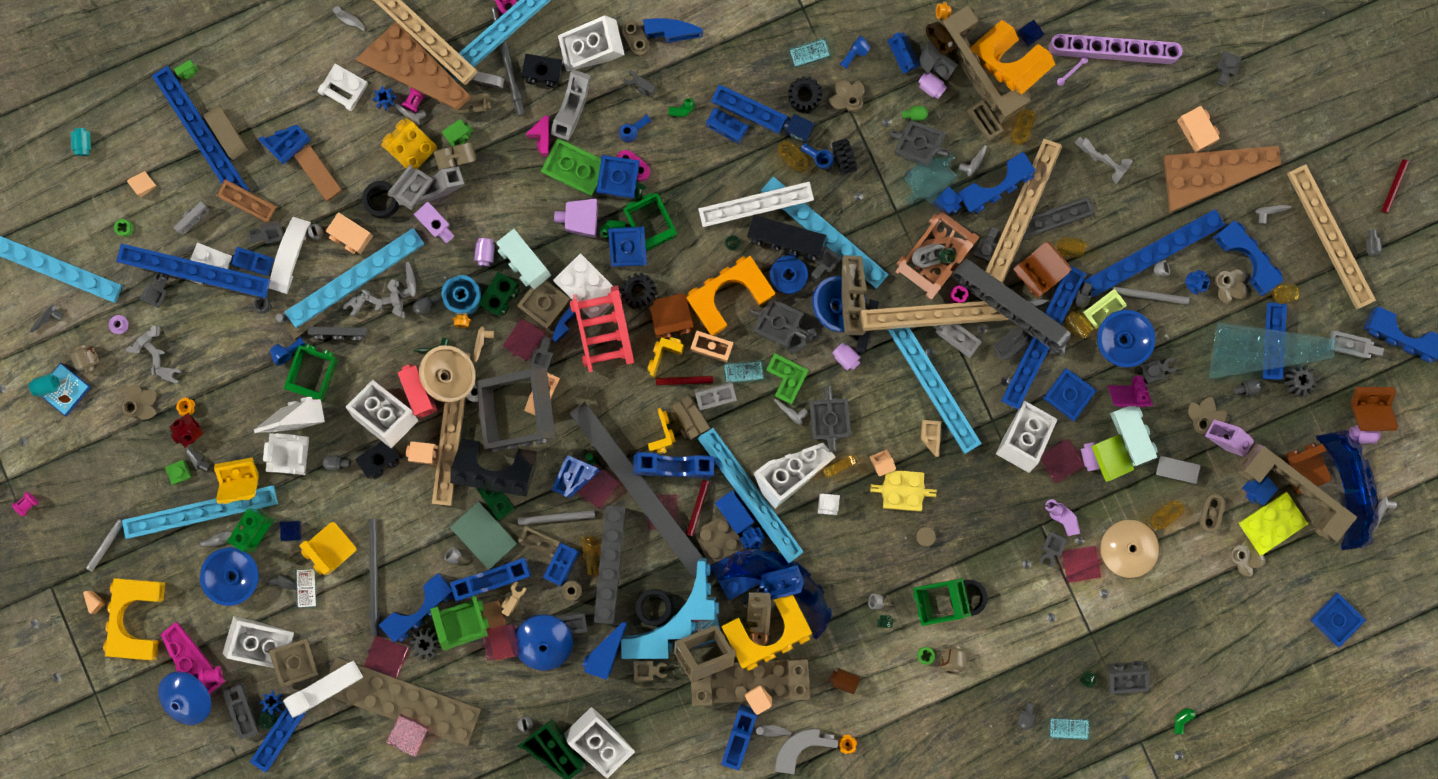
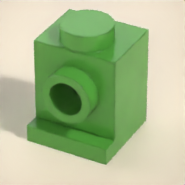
[442,119,473,147]

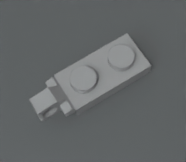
[933,324,981,358]
[1327,330,1384,359]

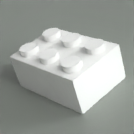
[553,253,622,318]
[346,380,418,448]

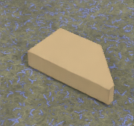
[920,420,942,457]

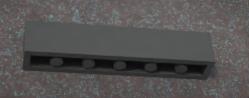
[594,506,626,624]

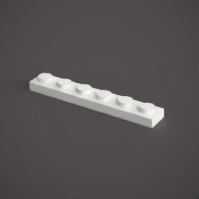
[698,182,814,227]

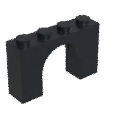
[450,438,537,497]

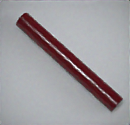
[1381,159,1409,214]
[656,376,713,386]
[686,480,710,537]

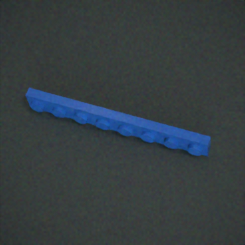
[152,66,250,191]
[1082,209,1225,298]
[116,243,271,299]
[1001,266,1086,410]

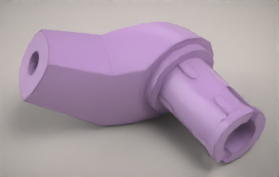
[1045,499,1080,536]

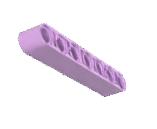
[1048,34,1183,64]

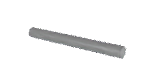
[1112,287,1189,305]
[518,510,595,525]

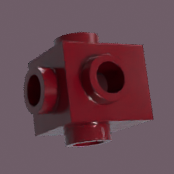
[169,413,204,448]

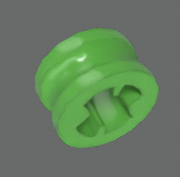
[114,219,134,237]
[917,647,935,665]

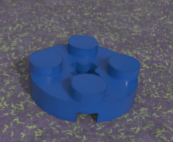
[770,256,808,294]

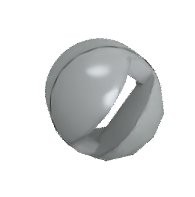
[308,224,324,240]
[1154,260,1170,277]
[444,547,461,564]
[868,594,885,610]
[518,716,534,732]

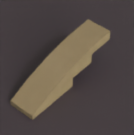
[842,255,867,335]

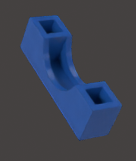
[958,152,1036,214]
[1213,220,1284,296]
[1363,306,1438,363]
[633,452,714,479]
[450,558,532,601]
[379,573,454,643]

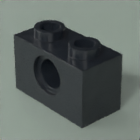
[521,54,564,88]
[355,441,403,480]

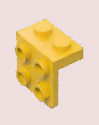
[381,118,437,170]
[647,337,684,378]
[648,408,676,455]
[214,457,259,504]
[299,522,357,575]

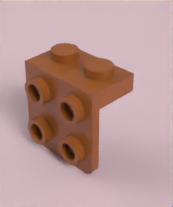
[1014,242,1071,298]
[649,293,694,339]
[1350,387,1398,431]
[1282,442,1331,494]

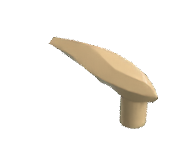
[474,326,494,362]

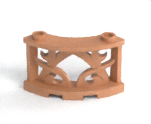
[895,210,980,300]

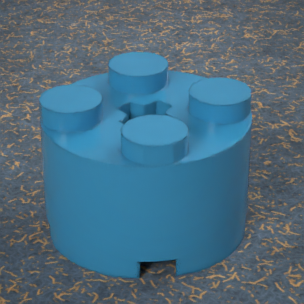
[441,275,483,315]

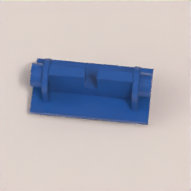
[887,32,920,74]

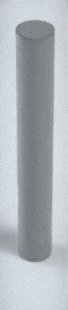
[86,519,123,572]

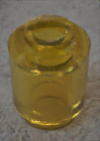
[1057,236,1086,257]
[1273,283,1299,304]
[1065,311,1094,339]

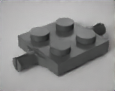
[889,120,951,167]
[749,298,809,348]
[809,386,851,452]

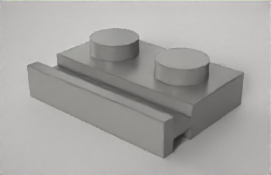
[388,165,433,210]

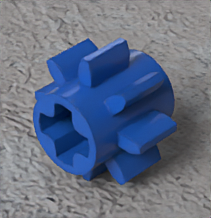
[372,86,397,111]
[1185,269,1210,295]
[740,526,765,550]
[259,690,285,716]

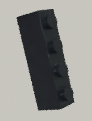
[747,215,828,262]

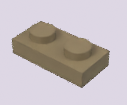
[284,312,327,340]

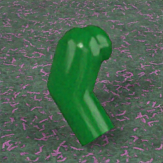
[668,98,695,117]
[600,220,627,238]
[1174,708,1196,734]

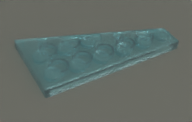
[1208,322,1336,380]

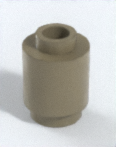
[562,581,583,601]

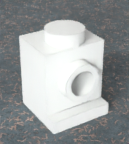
[818,494,840,515]

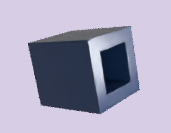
[784,114,814,144]

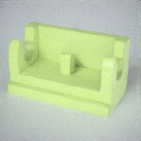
[1083,289,1127,329]

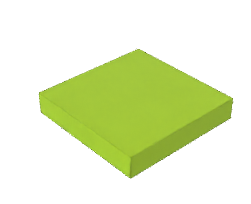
[1091,434,1134,482]

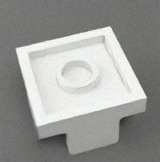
[263,433,309,475]

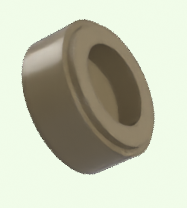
[916,527,936,546]

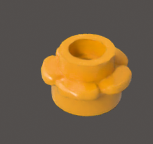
[936,2,951,20]
[452,315,471,328]
[176,397,195,416]
[838,735,857,754]

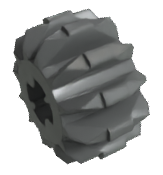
[1284,364,1318,397]
[409,628,442,661]

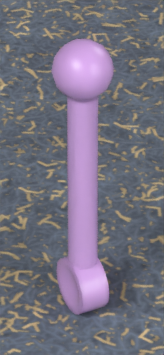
[1057,57,1088,86]

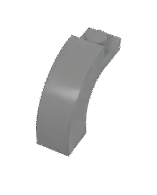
[551,69,591,141]
[398,166,464,206]
[775,728,838,774]

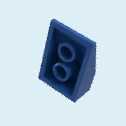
[582,621,628,680]

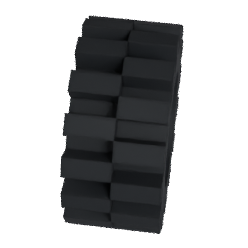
[788,76,822,113]
[832,138,857,175]
[621,273,657,310]

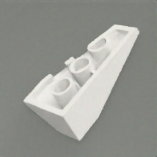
[754,443,835,509]

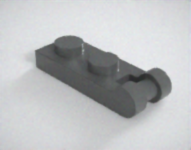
[222,681,260,740]

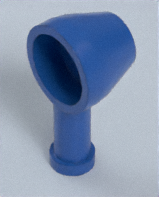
[840,35,871,69]
[618,114,652,143]
[801,143,834,170]
[270,337,305,366]

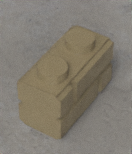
[670,395,710,441]

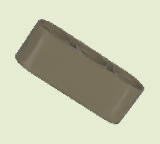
[203,105,249,160]

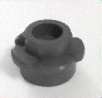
[253,296,272,314]

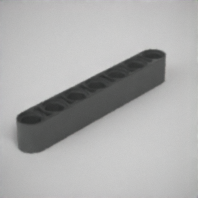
[952,259,1071,352]

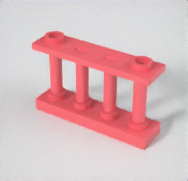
[570,285,634,372]

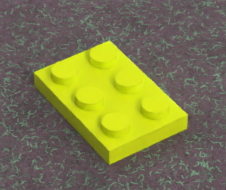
[1239,492,1308,555]

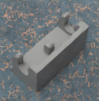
[694,380,737,410]

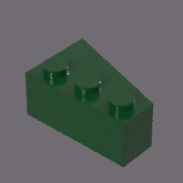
[517,719,587,779]

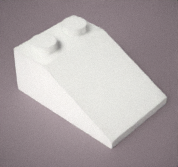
[558,16,625,71]
[254,397,325,433]
[996,401,1057,473]
[223,616,294,668]
[564,707,635,779]

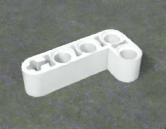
[283,660,363,718]

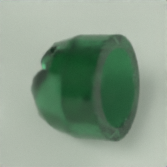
[725,235,741,251]
[939,248,956,263]
[1079,670,1097,688]

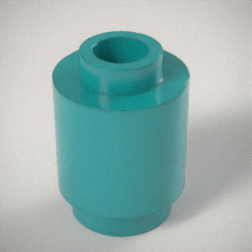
[70,128,91,156]
[28,373,60,397]

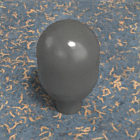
[1365,230,1382,257]
[1074,283,1092,308]
[413,295,439,315]
[1234,379,1261,396]
[323,455,350,471]
[1018,702,1035,730]

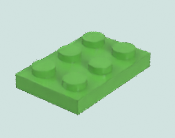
[541,138,601,197]

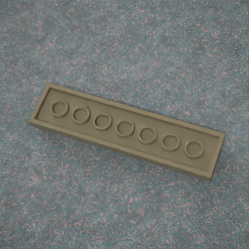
[329,657,482,746]

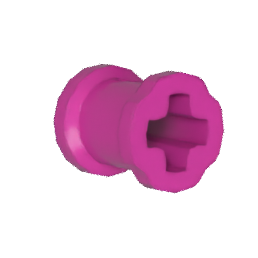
[402,88,426,113]
[949,286,968,303]
[12,491,39,517]
[198,666,223,685]

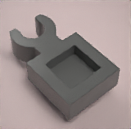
[1140,358,1177,384]
[1039,531,1068,567]

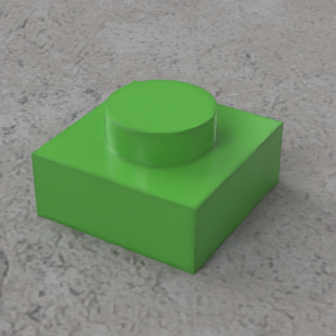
[174,60,199,80]
[165,460,192,485]

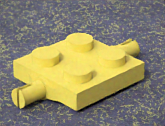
[870,470,937,512]

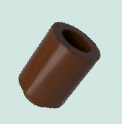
[829,668,860,695]

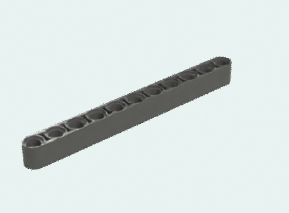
[570,402,708,580]

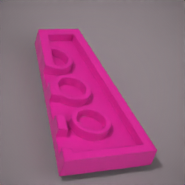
[160,622,226,694]

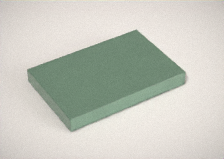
[450,501,518,570]

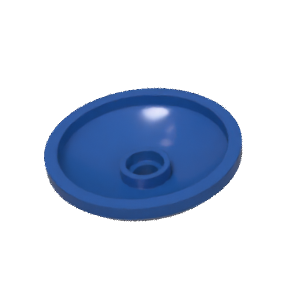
[812,276,867,333]
[1097,310,1155,368]
[200,547,259,606]
[514,614,573,671]
[158,671,212,725]

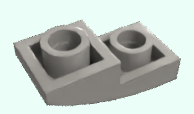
[1156,456,1201,484]

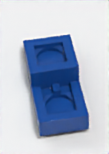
[231,247,274,276]
[552,307,576,344]

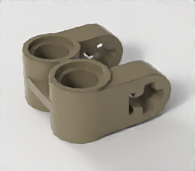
[434,142,477,170]

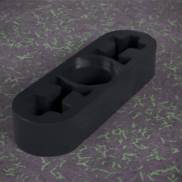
[855,299,879,354]

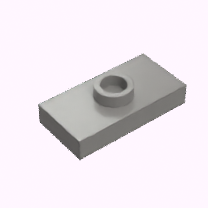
[173,201,210,235]

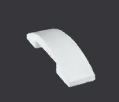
[269,217,312,294]

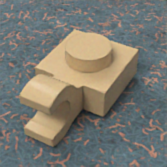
[501,582,527,616]

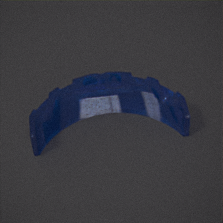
[1316,430,1378,550]
[717,548,832,640]

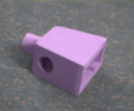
[554,199,598,238]
[414,202,454,244]
[1205,420,1254,457]

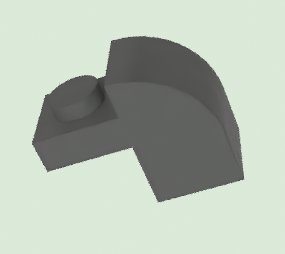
[920,40,958,81]

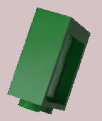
[623,193,678,252]
[283,344,339,402]
[226,508,275,552]
[913,578,971,626]

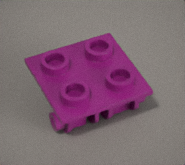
[1108,375,1153,408]

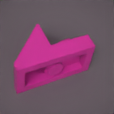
[526,116,550,157]

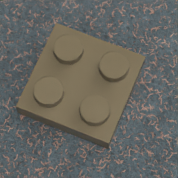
[517,280,571,330]
[694,516,744,565]
[269,637,318,688]

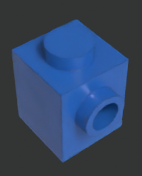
[934,187,963,216]
[1242,476,1278,506]

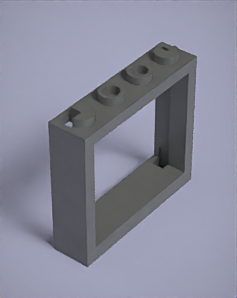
[476,368,555,452]

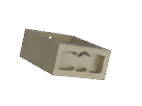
[674,625,736,682]

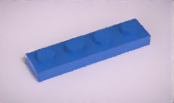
[711,84,787,134]
[1263,302,1287,380]
[250,707,307,773]

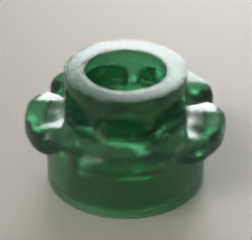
[876,615,895,628]
[258,711,277,730]

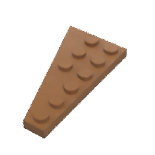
[355,22,471,111]
[1164,146,1281,213]

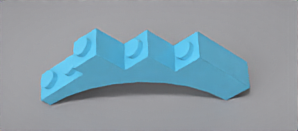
[621,558,719,659]

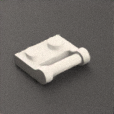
[318,64,369,111]

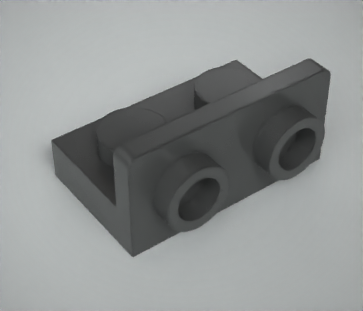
[1107,660,1150,694]

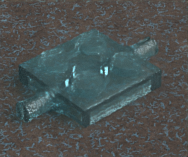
[904,153,958,205]

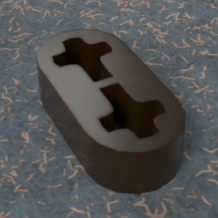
[926,21,955,55]

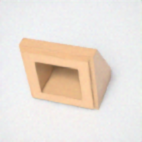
[127,171,156,198]
[870,450,896,476]
[83,590,105,614]
[745,685,772,715]

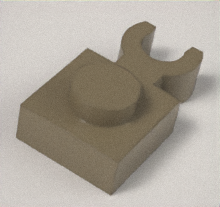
[634,660,667,681]

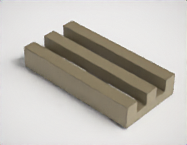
[967,99,1005,142]

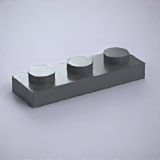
[308,327,369,341]

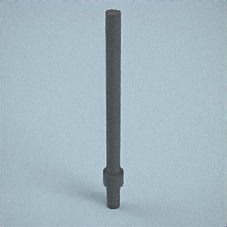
[491,7,525,117]
[368,519,380,635]

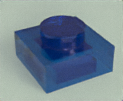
[1018,20,1045,47]
[280,521,301,541]

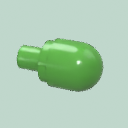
[902,106,929,121]

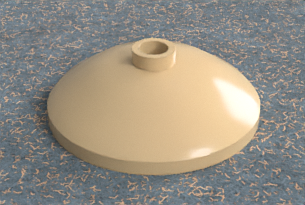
[419,346,476,403]
[1100,520,1159,578]

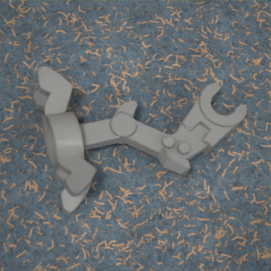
[1075,137,1133,184]
[343,279,406,318]
[126,325,182,383]

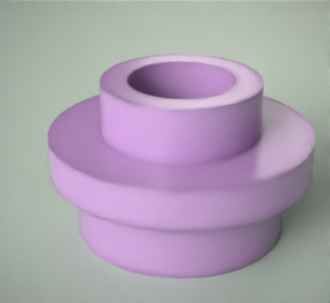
[109,315,128,334]

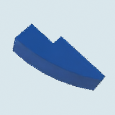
[643,18,703,43]
[721,704,757,771]

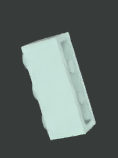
[496,229,552,290]
[1110,406,1158,466]

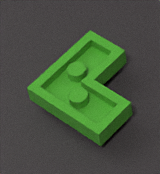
[766,353,809,405]

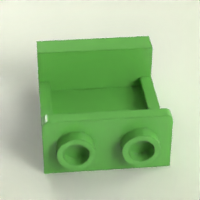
[430,595,490,651]

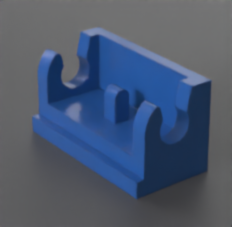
[706,107,749,145]
[715,489,757,534]
[543,542,581,586]
[760,565,804,600]

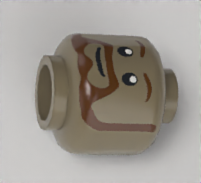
[70,343,99,373]
[940,645,967,675]

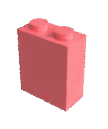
[397,364,438,418]

